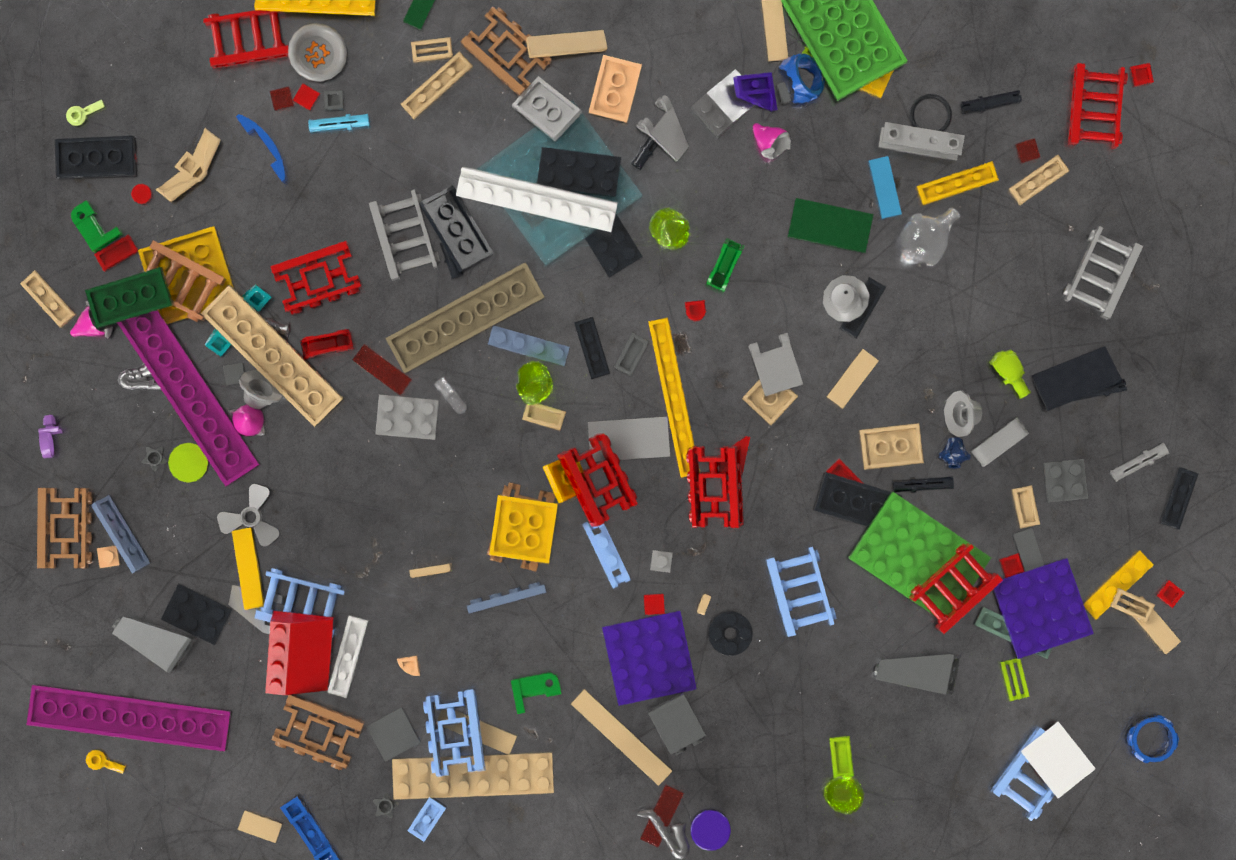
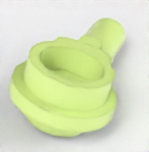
[66,100,105,126]

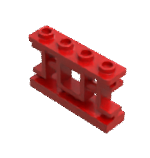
[270,241,363,315]
[557,433,638,527]
[686,445,744,528]

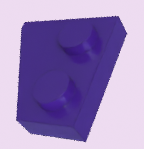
[733,72,778,112]

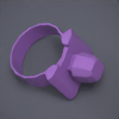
[38,415,63,458]

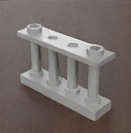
[878,122,965,161]
[369,189,440,281]
[1063,226,1143,320]

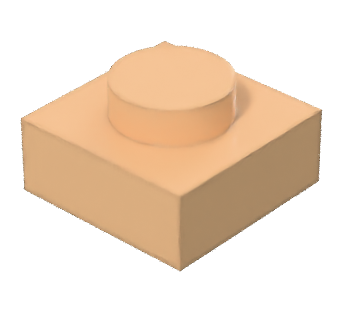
[97,546,121,568]

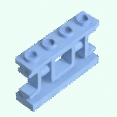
[423,689,486,777]

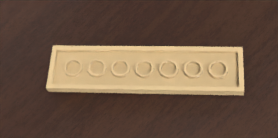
[201,285,343,427]
[392,753,554,800]

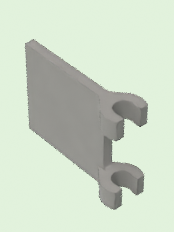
[748,333,803,396]

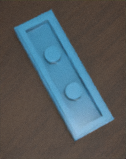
[869,156,902,219]

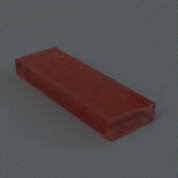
[352,344,412,396]
[640,784,684,847]

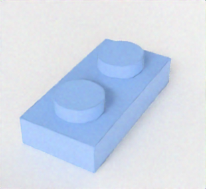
[408,797,446,842]

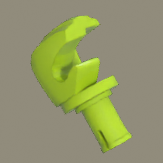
[989,350,1031,399]

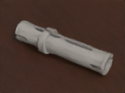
[1110,443,1169,482]

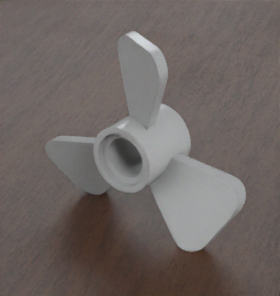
[217,484,280,546]

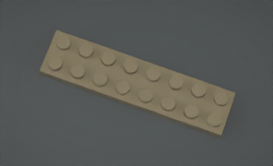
[385,262,545,373]

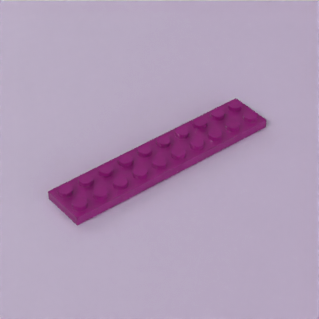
[117,310,259,487]
[26,685,231,752]

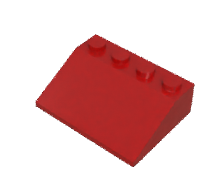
[265,611,334,695]

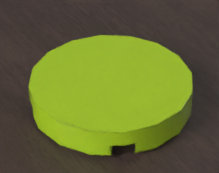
[168,443,209,483]

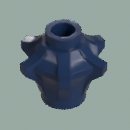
[939,438,971,469]

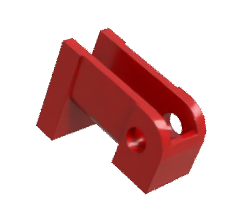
[300,329,354,360]

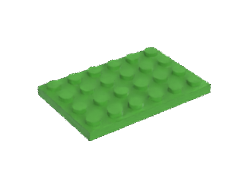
[781,0,907,101]
[848,492,991,615]

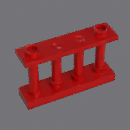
[203,10,289,69]
[1068,63,1128,149]
[909,543,1003,634]

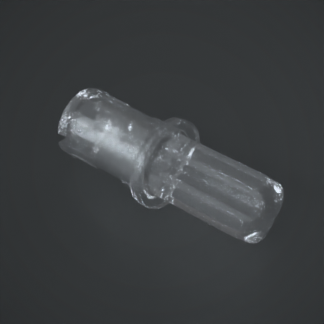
[434,377,467,414]

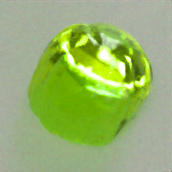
[649,208,689,250]
[516,361,553,405]
[824,775,864,815]

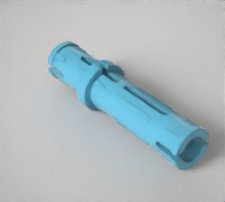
[308,114,370,132]

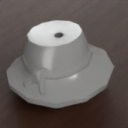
[823,275,869,322]
[239,370,283,409]
[944,390,982,437]

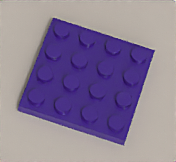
[993,558,1094,659]
[602,611,697,706]

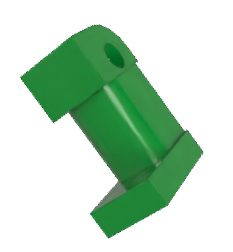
[71,200,124,253]
[706,238,744,292]
[511,673,562,714]

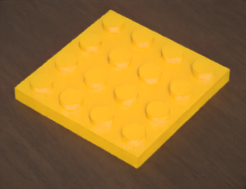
[138,226,234,325]

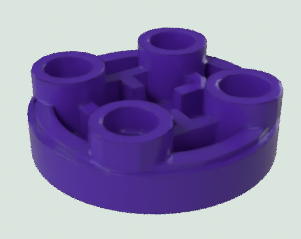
[690,810,731,851]

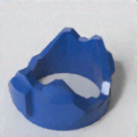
[779,54,825,104]
[1127,715,1179,763]

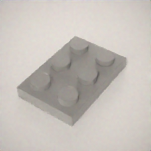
[512,76,582,141]
[375,395,439,440]

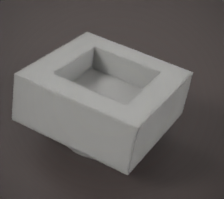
[650,550,673,573]

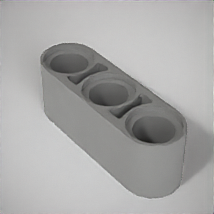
[971,417,1029,467]

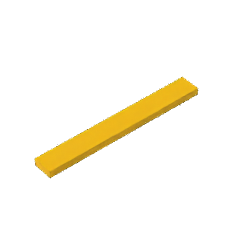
[648,318,700,477]

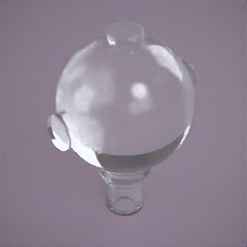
[900,208,960,265]

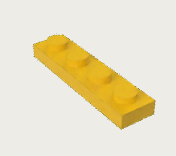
[1083,550,1154,620]

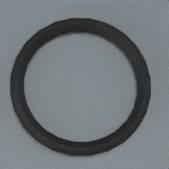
[910,94,952,132]

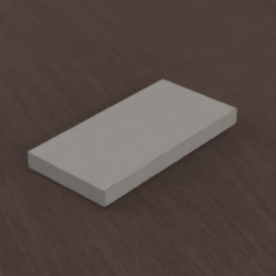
[588,417,670,462]

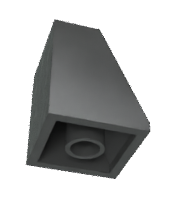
[648,692,706,755]

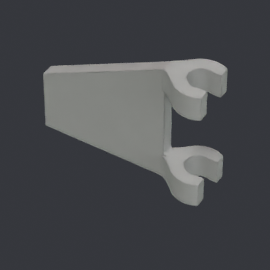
[636,95,689,161]
[228,585,286,634]

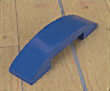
[236,114,287,183]
[280,796,340,860]

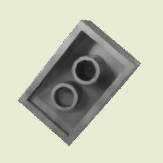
[691,69,755,138]

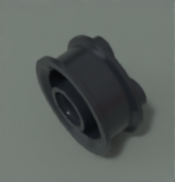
[708,612,753,656]

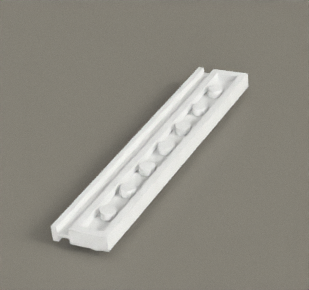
[456,167,618,232]

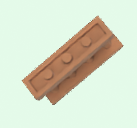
[146,240,226,322]

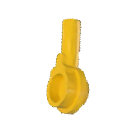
[86,750,126,774]

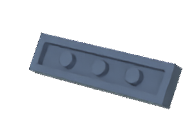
[488,325,570,366]
[91,495,150,573]
[467,582,546,613]

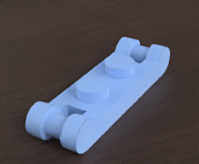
[582,521,631,589]

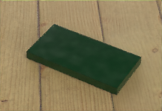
[788,198,874,254]
[85,267,174,328]

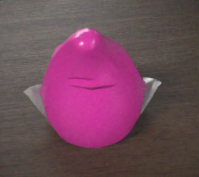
[753,123,792,159]
[70,301,113,339]
[229,404,265,436]

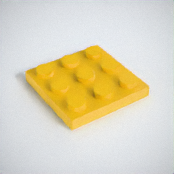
[489,495,558,564]

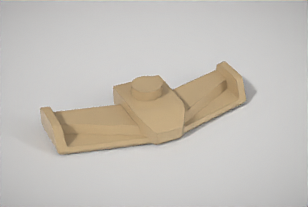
[156,128,221,202]

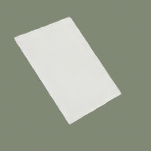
[1021,722,1096,798]

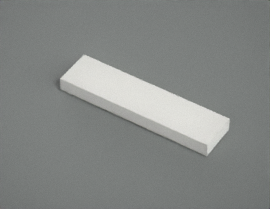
[327,615,368,698]

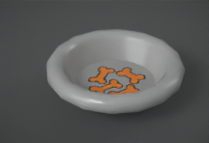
[288,23,347,82]

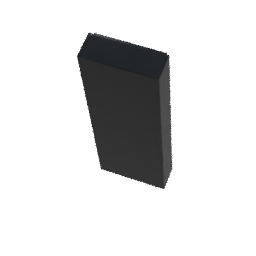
[839,277,886,339]
[574,317,610,380]
[1160,467,1199,530]

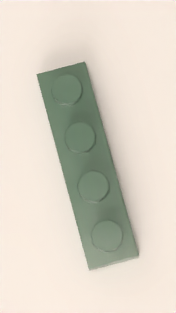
[974,607,1052,659]

